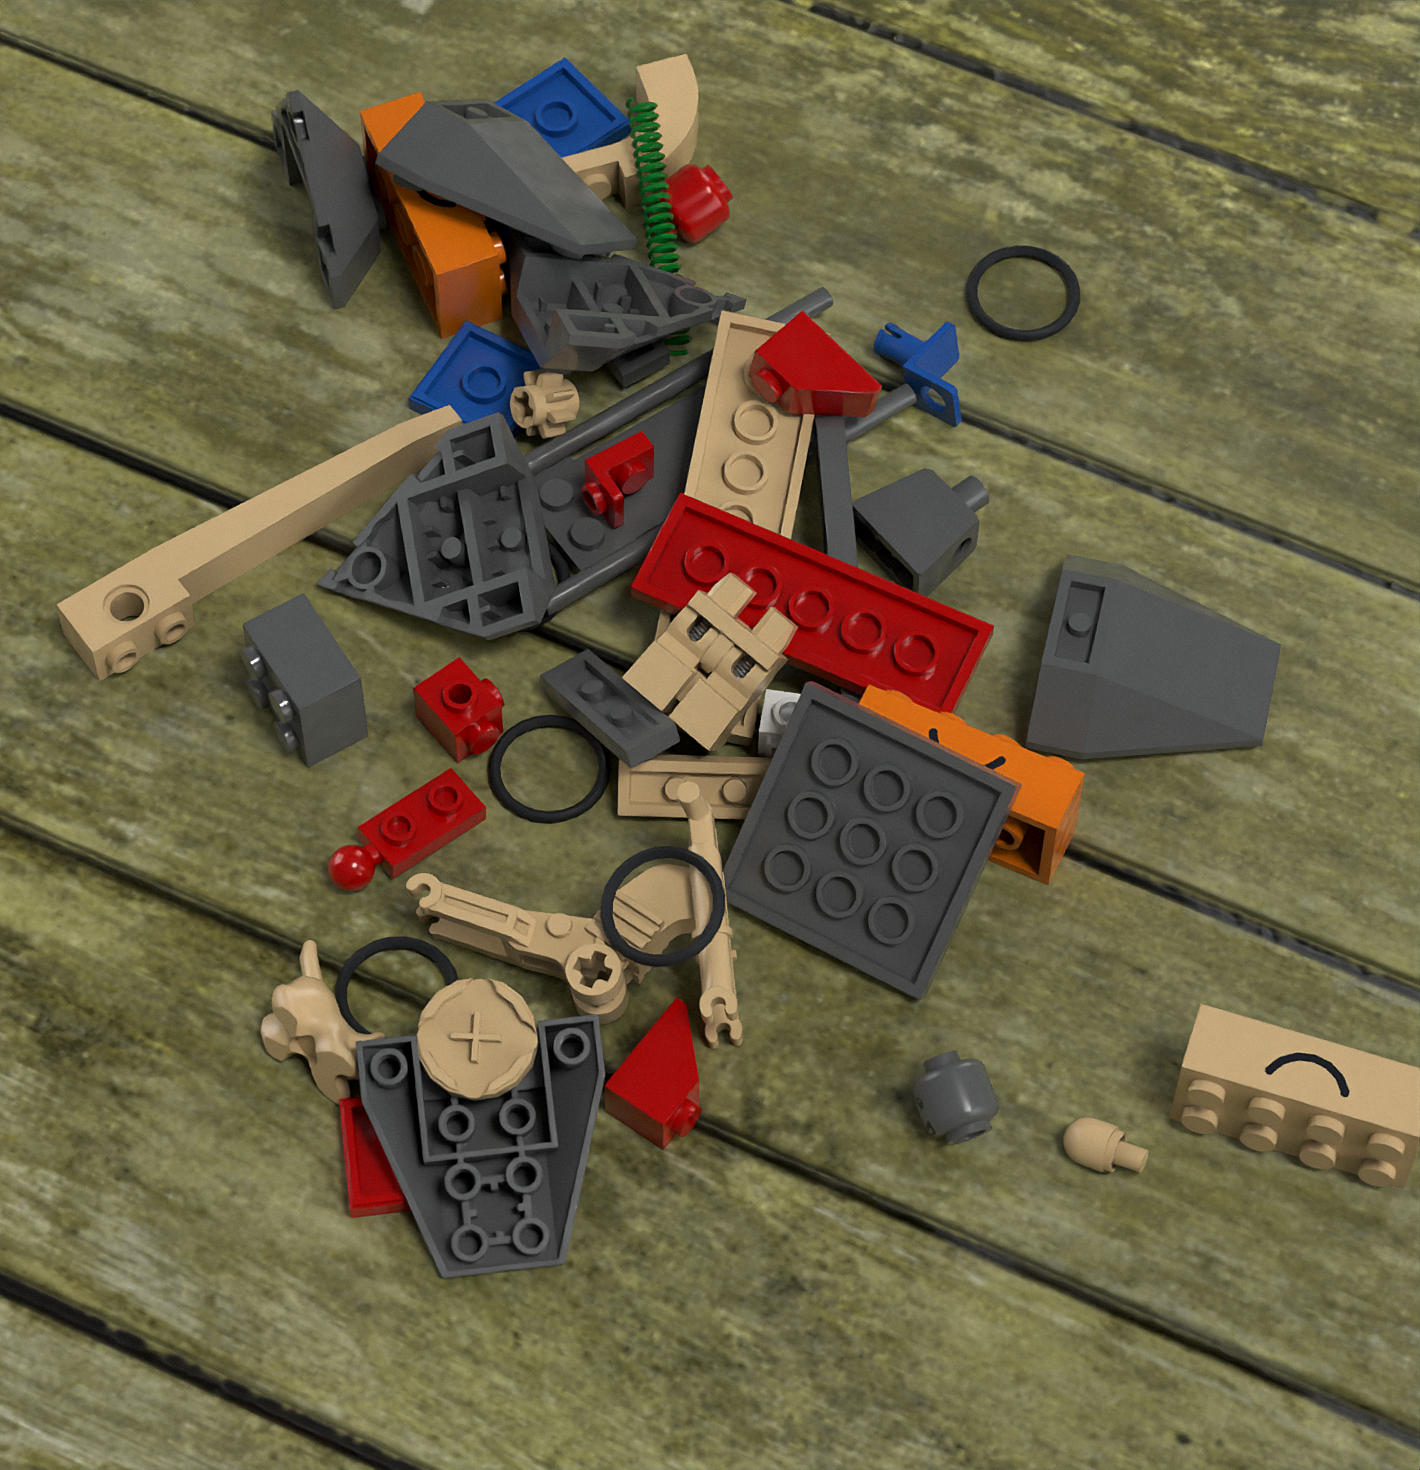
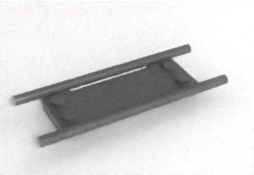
[523,287,917,616]

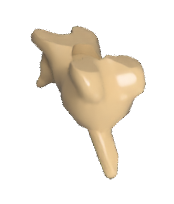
[261,940,385,1104]

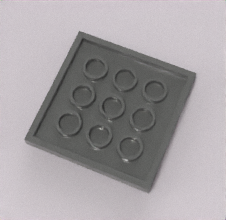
[722,681,1022,1000]

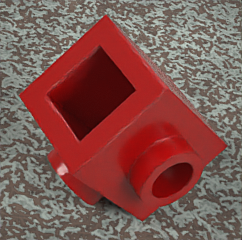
[413,657,505,764]

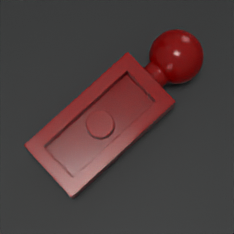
[328,768,486,892]

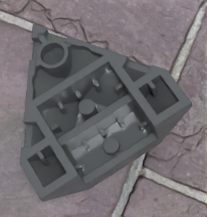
[271,90,387,310]
[509,231,747,374]
[317,412,556,640]

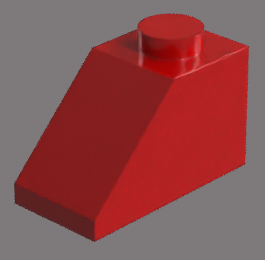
[748,310,882,417]
[604,997,702,1150]

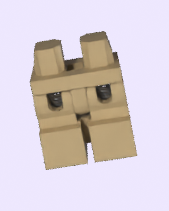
[622,573,798,752]

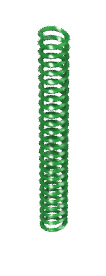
[625,96,692,356]

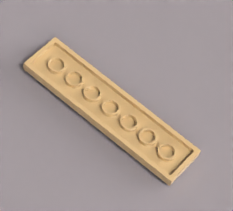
[647,310,830,747]

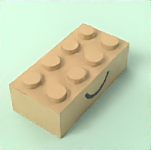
[1169,1004,1420,1189]

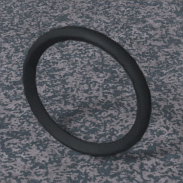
[966,245,1080,341]
[488,714,611,823]
[600,846,725,967]
[335,936,459,1041]

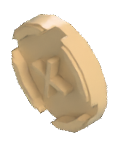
[417,978,539,1101]

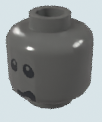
[912,1051,999,1145]

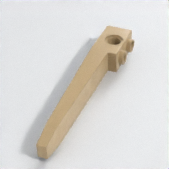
[56,405,462,682]

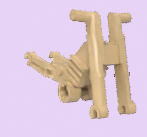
[406,781,743,1049]

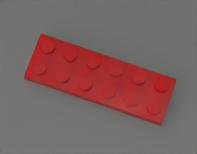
[631,492,994,714]

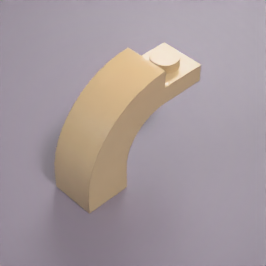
[562,54,698,210]

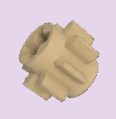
[510,369,579,439]

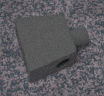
[852,469,989,597]

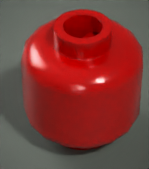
[651,164,733,244]

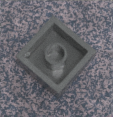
[240,593,368,768]

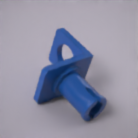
[874,321,962,427]

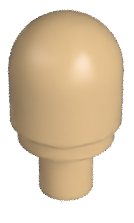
[1063,1117,1149,1173]

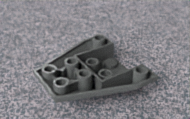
[375,99,638,259]
[1025,554,1281,759]
[356,1014,605,1279]

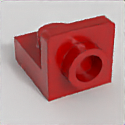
[581,431,654,529]

